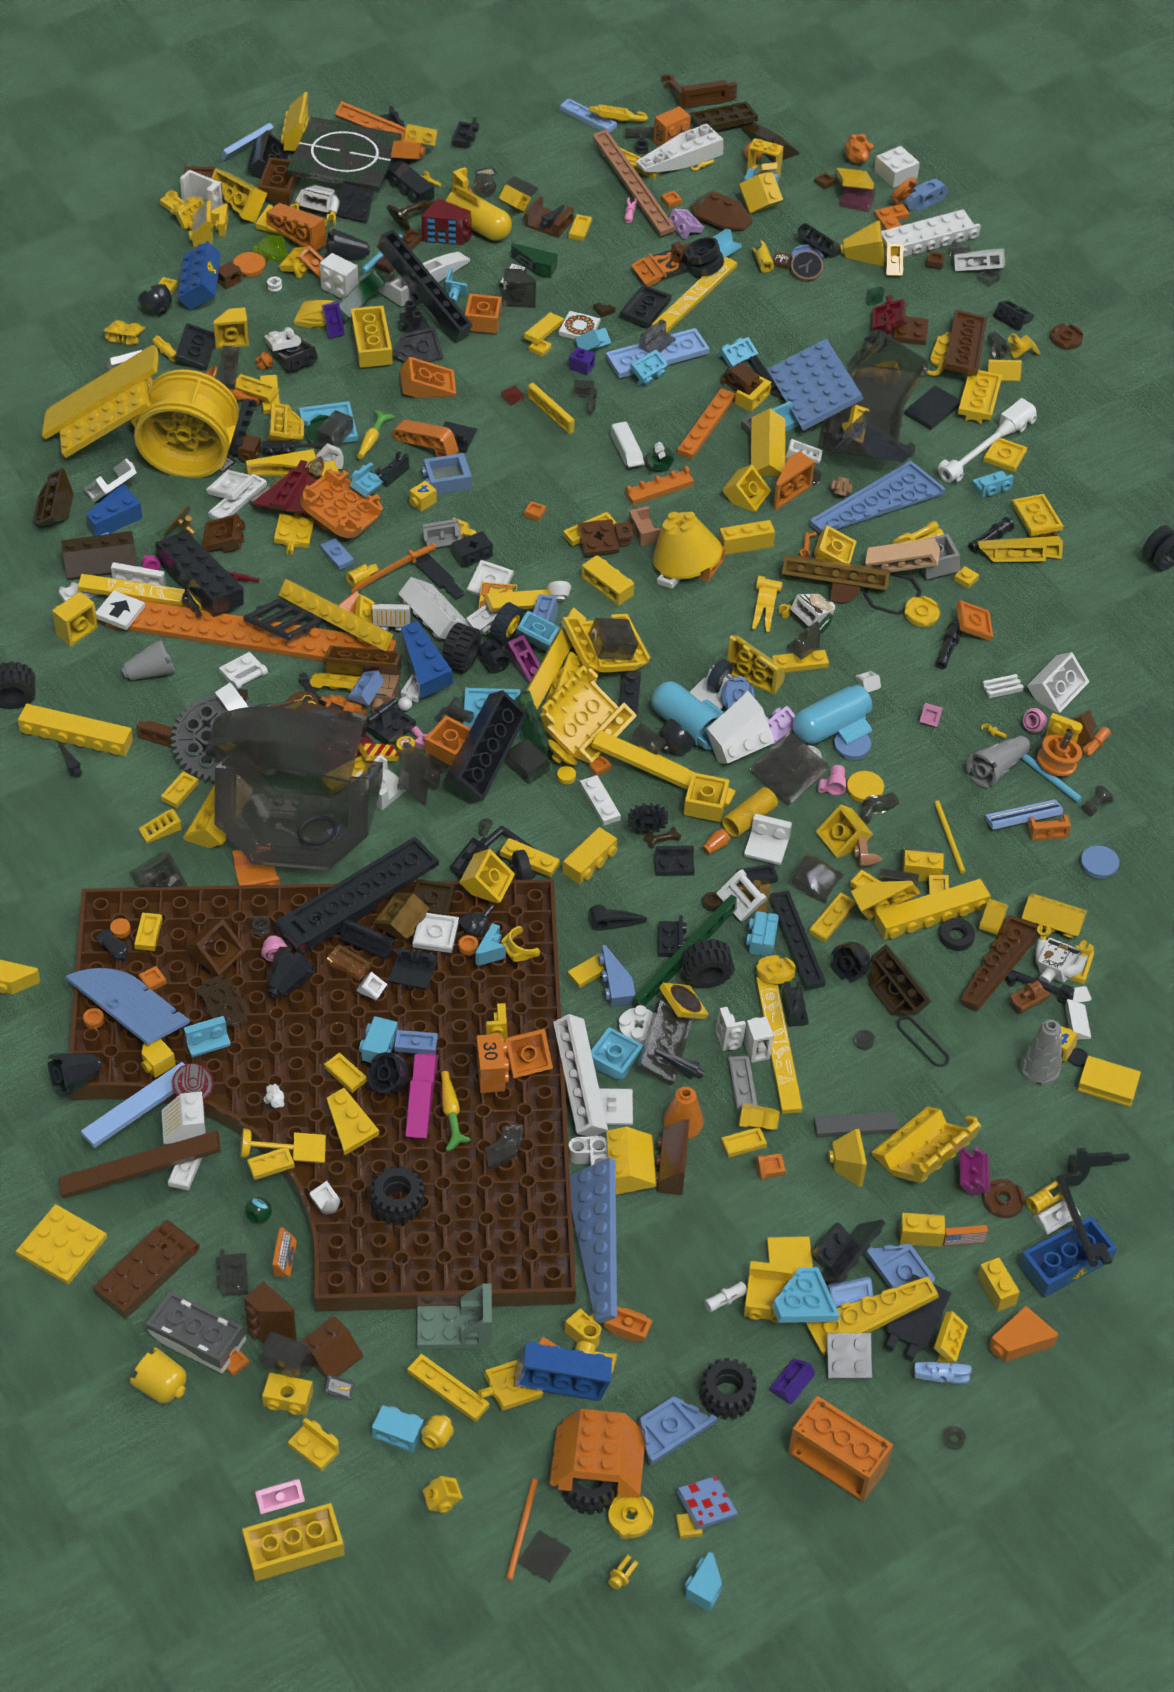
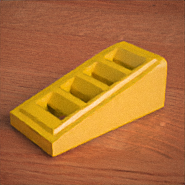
[138,809,182,844]

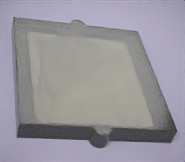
[518,1530,571,1582]

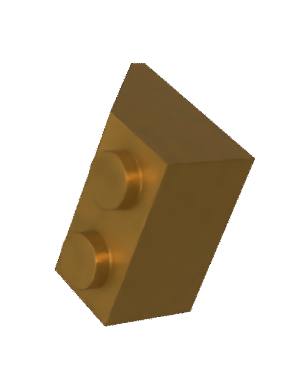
[373,893,429,939]

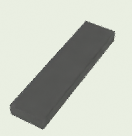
[814,1111,899,1137]

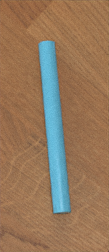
[361,234,403,274]
[1022,754,1082,803]

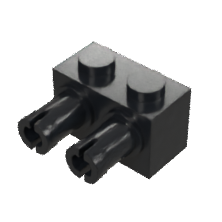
[398,300,431,333]

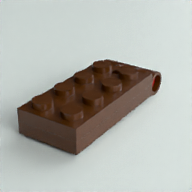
[93,1220,200,1320]

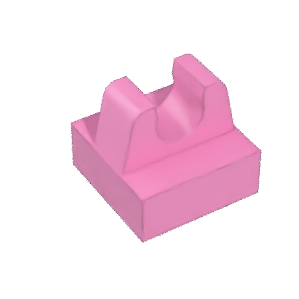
[920,703,943,727]

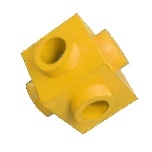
[422,1476,463,1513]

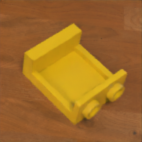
[744,1261,793,1323]

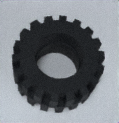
[442,622,481,673]
[0,661,36,709]
[681,939,735,988]
[370,1166,424,1225]
[700,1358,757,1420]
[562,1478,618,1515]

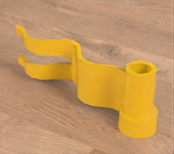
[752,575,782,632]

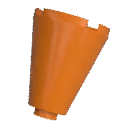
[663,1087,704,1139]

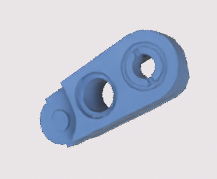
[904,179,948,211]

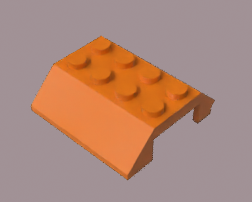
[550,1409,645,1498]

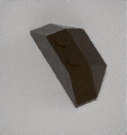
[32,468,73,526]
[870,944,932,1015]

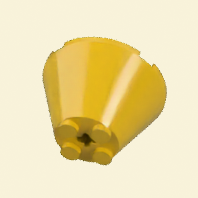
[652,512,722,579]

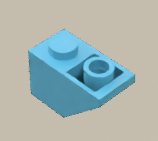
[684,1552,722,1612]

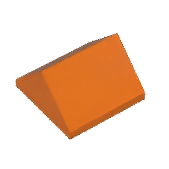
[504,1028,553,1078]

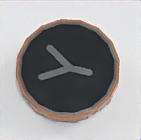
[791,251,823,282]

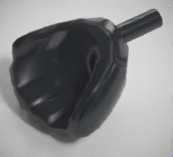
[459,904,495,937]

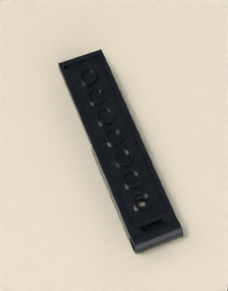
[274,837,439,954]

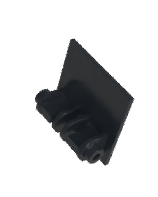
[443,421,478,452]
[388,947,438,990]

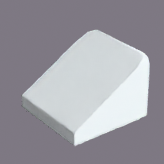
[855,671,881,692]
[356,972,387,1000]

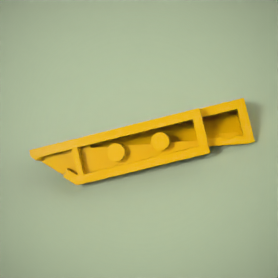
[978,536,1063,562]

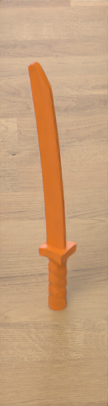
[351,543,436,593]

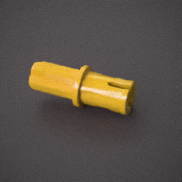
[152,336,177,362]

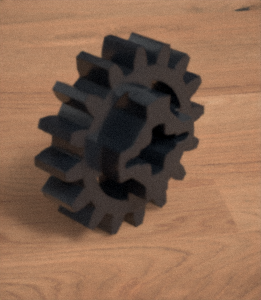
[627,803,669,835]

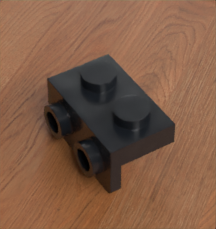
[452,117,479,148]

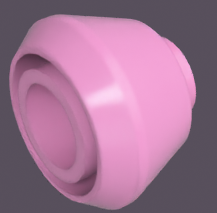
[1023,708,1047,733]
[261,936,288,961]

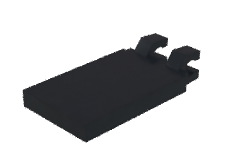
[884,1274,952,1362]

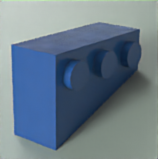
[86,483,143,536]

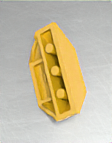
[267,402,304,443]

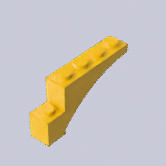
[246,449,339,480]

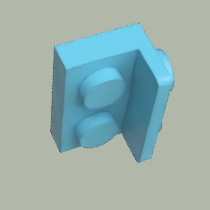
[717,337,758,368]
[630,349,668,387]
[349,462,384,497]
[972,470,1014,498]
[184,1016,231,1057]

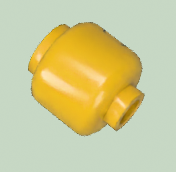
[421,1415,454,1449]

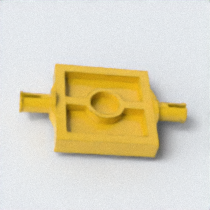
[274,512,314,555]
[478,1360,543,1411]

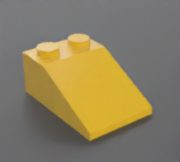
[851,881,920,920]

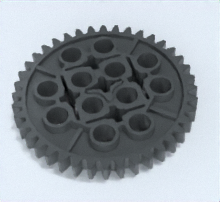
[171,693,270,785]

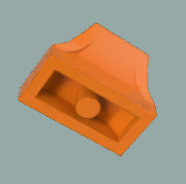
[604,1307,653,1342]

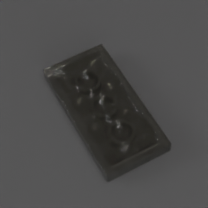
[637,1000,693,1086]

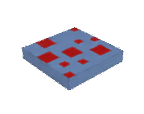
[677,1476,738,1530]

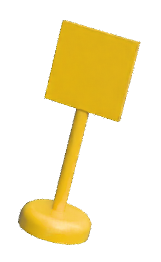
[240,1128,326,1163]

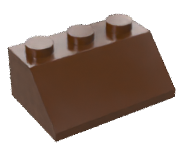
[258,157,301,206]
[656,1119,689,1195]
[244,1281,297,1344]

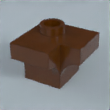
[1067,710,1097,746]

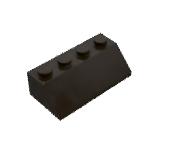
[61,531,138,581]

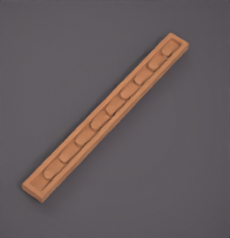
[593,129,675,236]

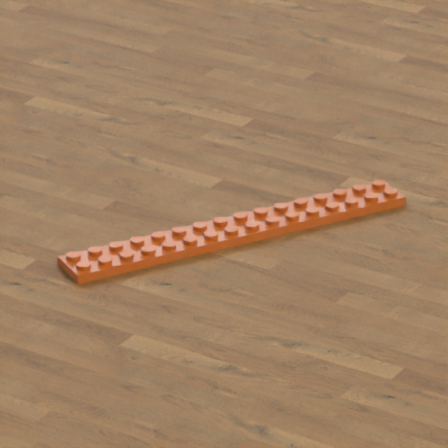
[106,600,397,662]

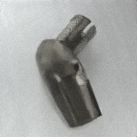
[987,331,1009,359]
[859,792,899,824]

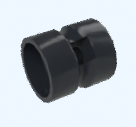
[478,639,510,673]

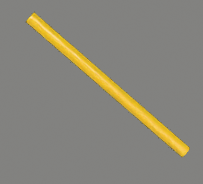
[934,800,966,874]

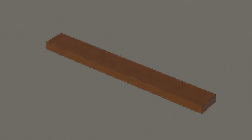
[59,1130,221,1198]

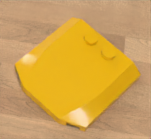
[561,614,650,673]

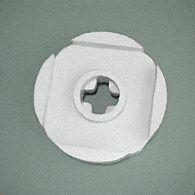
[619,1005,659,1045]

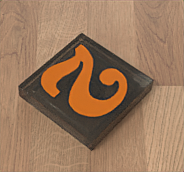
[645,249,688,281]

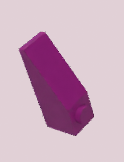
[504,635,540,684]

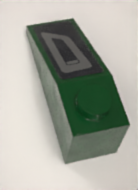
[511,243,558,278]

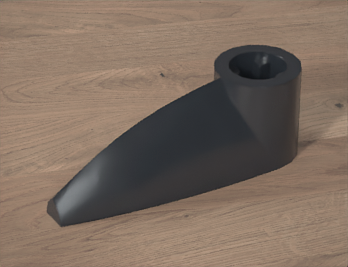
[589,904,647,931]

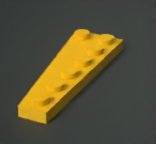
[805,1277,939,1356]

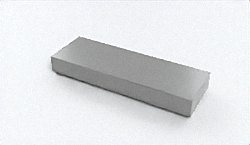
[728,1055,757,1112]

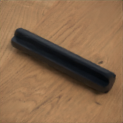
[749,355,777,391]

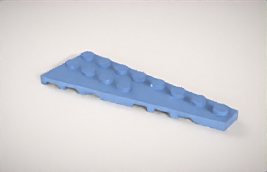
[809,460,946,534]
[570,1157,617,1324]

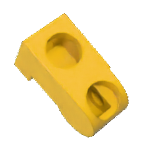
[739,1103,780,1129]

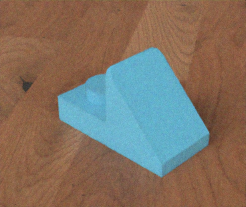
[575,328,611,351]
[476,923,506,965]

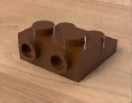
[203,514,246,552]

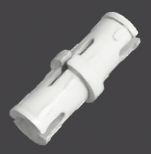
[704,1281,747,1313]

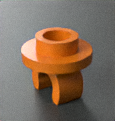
[255,352,273,370]

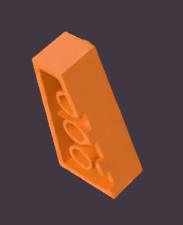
[266,203,326,251]

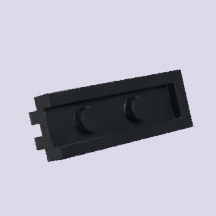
[339,919,395,959]

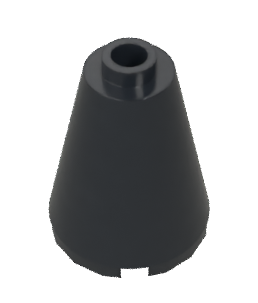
[325,228,370,260]

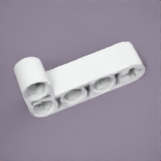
[568,1136,608,1166]

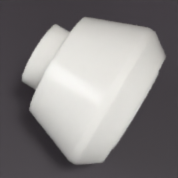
[547,581,571,601]

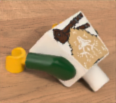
[779,593,835,645]

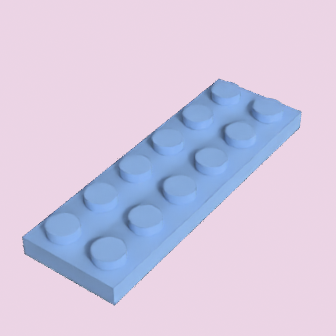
[606,328,710,378]

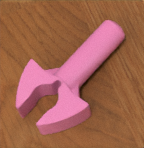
[411,726,429,750]

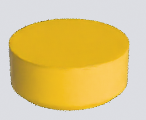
[557,766,576,785]

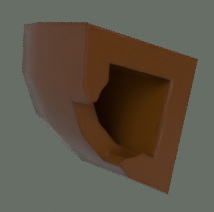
[829,582,861,603]

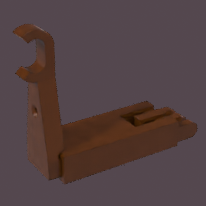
[662,74,737,108]

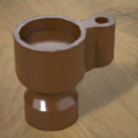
[671,242,690,262]

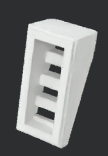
[785,439,823,464]

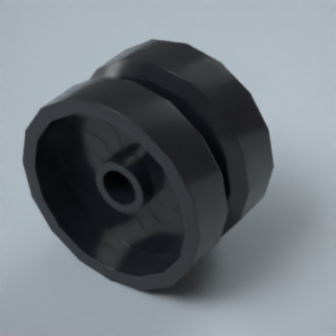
[684,237,724,276]
[1142,525,1174,571]

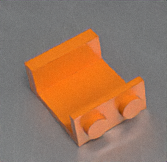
[232,844,280,885]

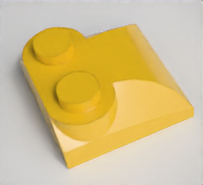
[814,525,857,564]

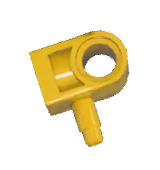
[979,899,1009,936]
[564,1309,601,1348]

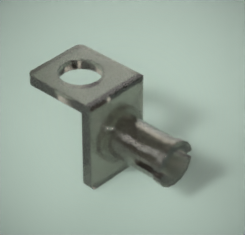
[435,697,474,723]

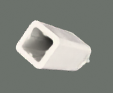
[611,422,645,468]

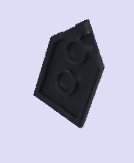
[392,327,444,362]

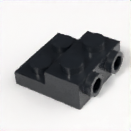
[272,339,318,371]

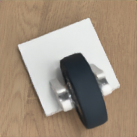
[690,659,733,709]

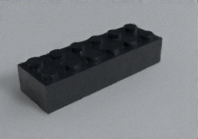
[156,531,244,616]
[444,690,528,804]

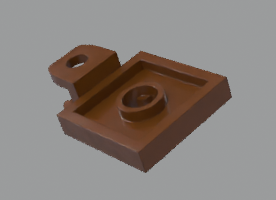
[577,519,633,556]

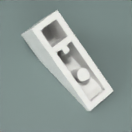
[954,249,1005,271]

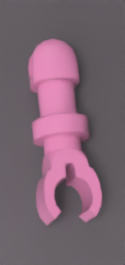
[625,198,637,223]

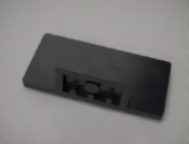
[812,1219,885,1286]

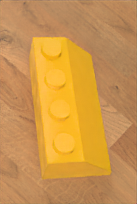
[281,92,309,151]
[183,774,253,848]

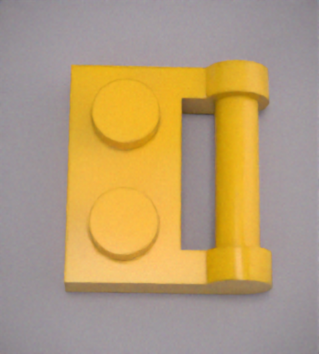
[1045,713,1083,743]

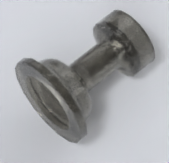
[1082,785,1114,816]

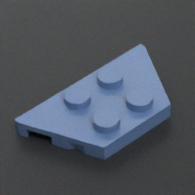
[864,1244,935,1289]
[639,1396,717,1465]

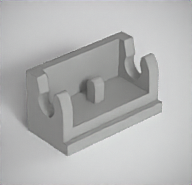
[423,519,462,548]

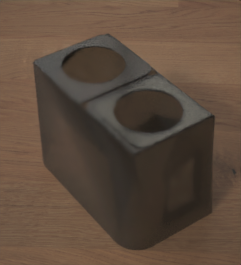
[505,739,550,784]

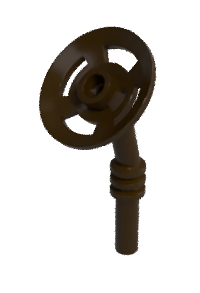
[387,200,436,231]

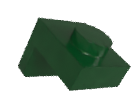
[645,448,675,471]

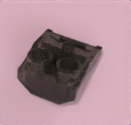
[792,853,843,904]

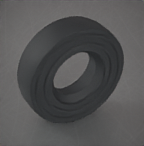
[512,850,531,880]
[939,918,975,951]

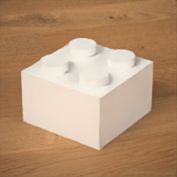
[874,146,920,188]
[320,253,358,299]

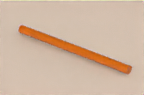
[506,1478,538,1581]

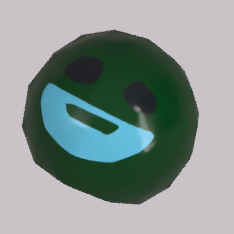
[245,1197,272,1224]

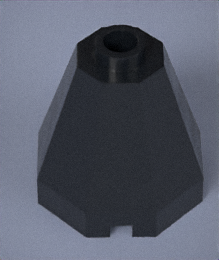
[266,947,316,998]
[47,1052,101,1096]

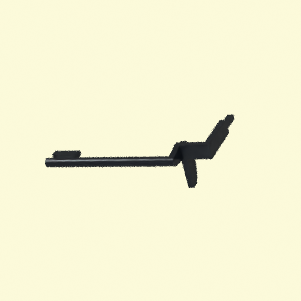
[1056,1148,1130,1267]

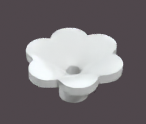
[264,1084,284,1109]

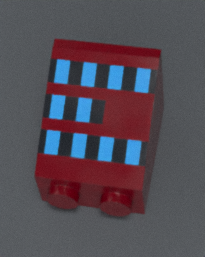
[421,198,472,245]

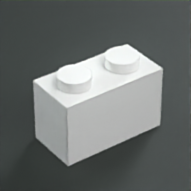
[744,1017,774,1063]

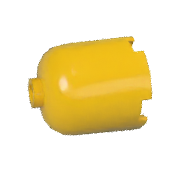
[130,1347,187,1404]

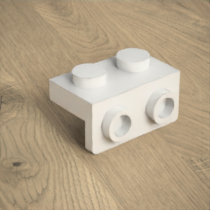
[466,604,498,635]

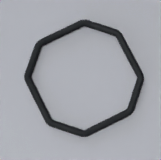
[863,572,922,615]

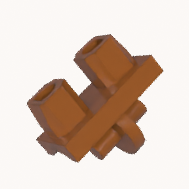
[1009,981,1050,1014]

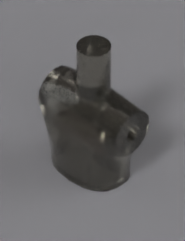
[948,241,970,258]

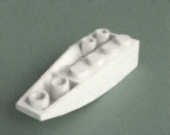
[636,124,723,172]
[379,252,470,307]

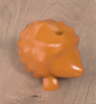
[845,134,874,164]

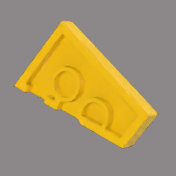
[327,1088,379,1156]

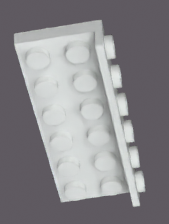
[882,209,981,257]

